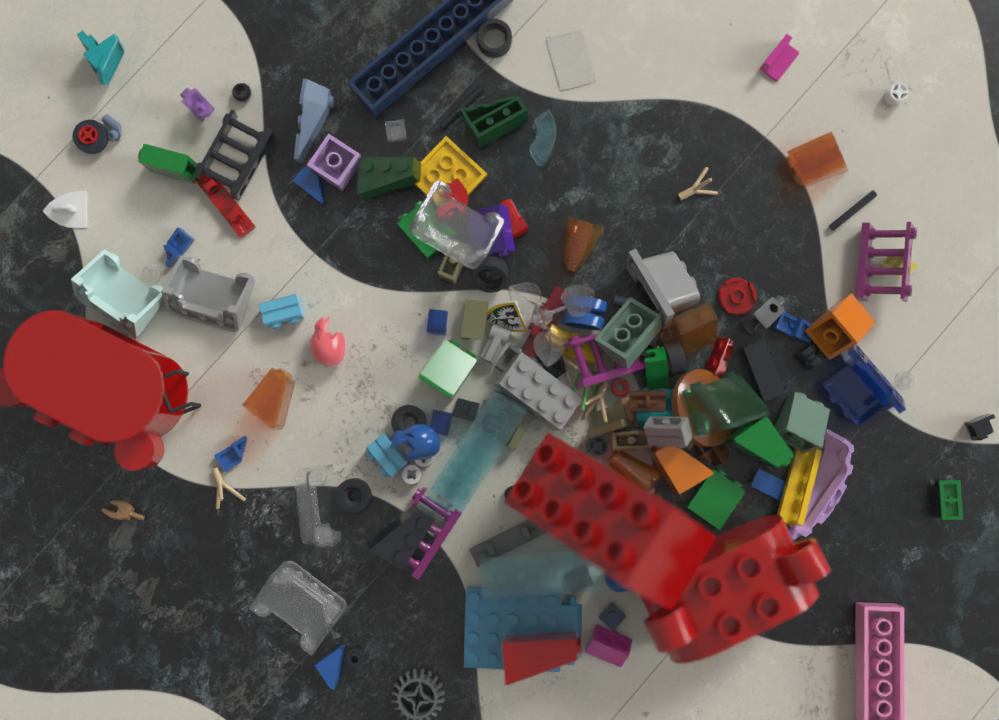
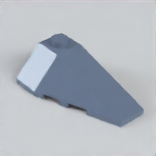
[294,79,334,165]

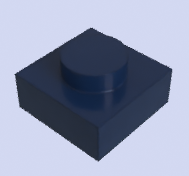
[598,603,626,632]

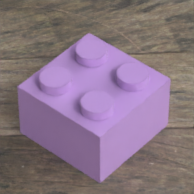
[307,134,362,191]

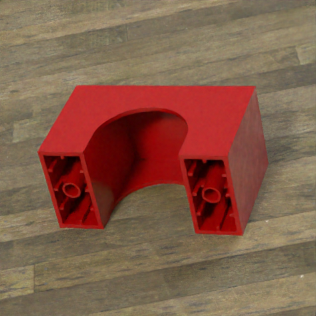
[504,432,716,611]

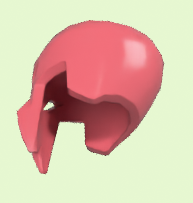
[310,317,345,366]

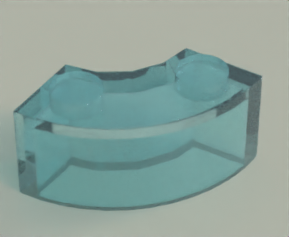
[529,109,556,168]

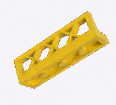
[777,449,822,527]

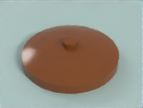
[672,369,734,447]

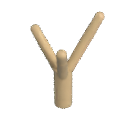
[678,167,718,201]
[551,345,592,384]
[583,382,609,423]
[211,467,246,509]

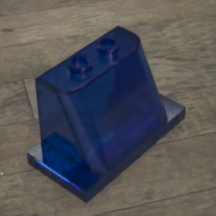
[822,344,906,429]

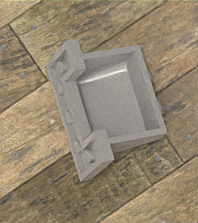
[626,249,700,330]

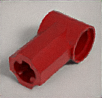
[500,199,529,239]

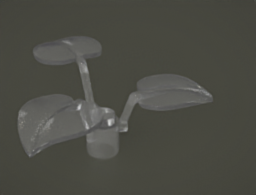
[508,282,594,367]

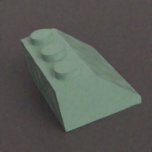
[594,297,663,370]

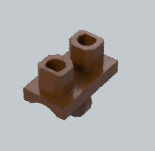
[629,391,666,412]
[697,445,731,467]

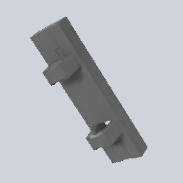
[469,519,547,567]

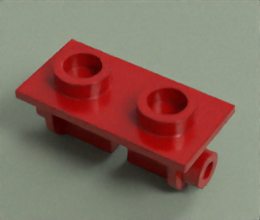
[705,337,735,378]

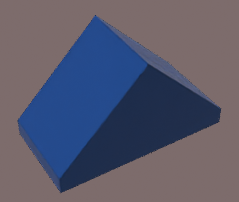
[315,645,345,690]

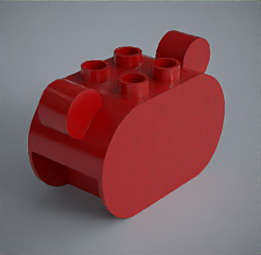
[0,310,189,470]
[639,515,831,664]

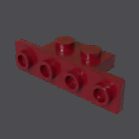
[522,286,572,358]

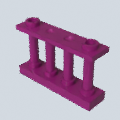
[855,222,917,302]
[562,333,646,390]
[407,487,462,580]

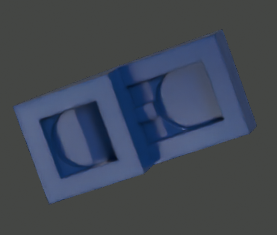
[772,312,812,344]
[749,468,786,501]

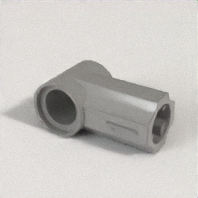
[480,323,512,364]

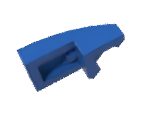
[293,166,324,204]
[163,227,195,267]
[214,435,247,472]

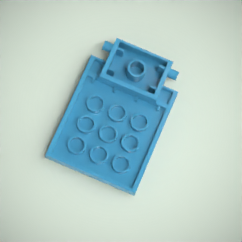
[464,587,582,672]

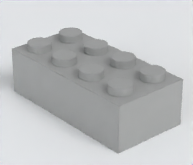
[494,352,582,431]

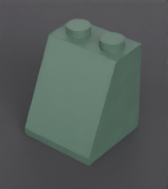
[775,392,830,453]

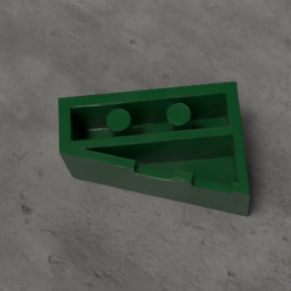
[459,96,529,148]
[357,157,421,201]

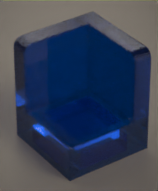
[426,309,448,336]
[430,409,453,436]

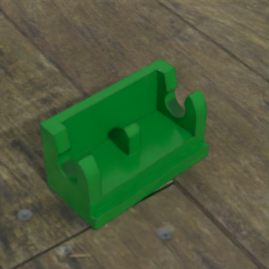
[645,346,669,390]
[938,479,963,520]

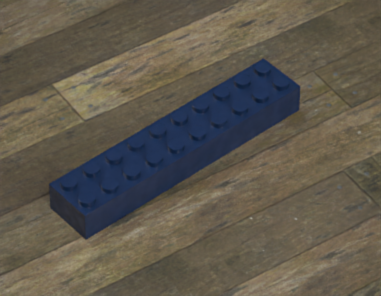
[347,0,514,117]

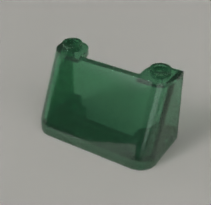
[683,371,770,437]

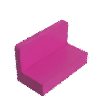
[760,34,799,82]
[585,624,632,667]

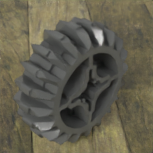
[391,669,445,720]

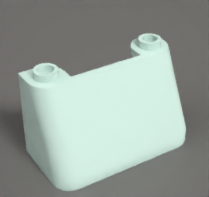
[71,249,164,339]

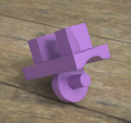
[180,87,215,122]

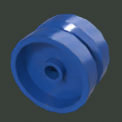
[562,295,608,331]

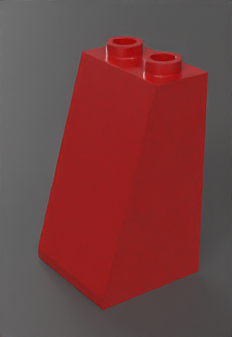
[502,631,582,685]

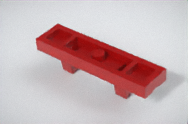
[194,168,256,239]

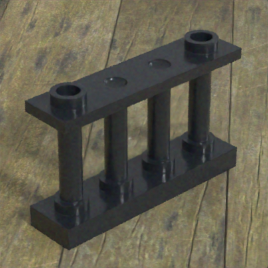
[195,109,275,201]

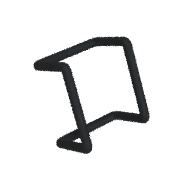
[163,369,202,414]

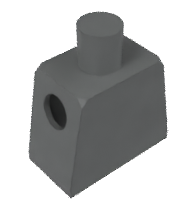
[740,295,786,337]

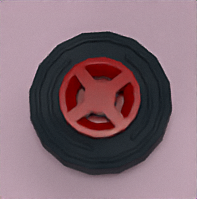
[72,119,109,154]

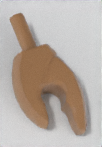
[101,500,145,521]

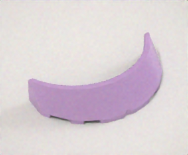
[786,429,854,540]

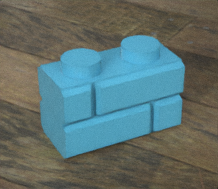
[259,294,305,329]
[366,433,410,478]

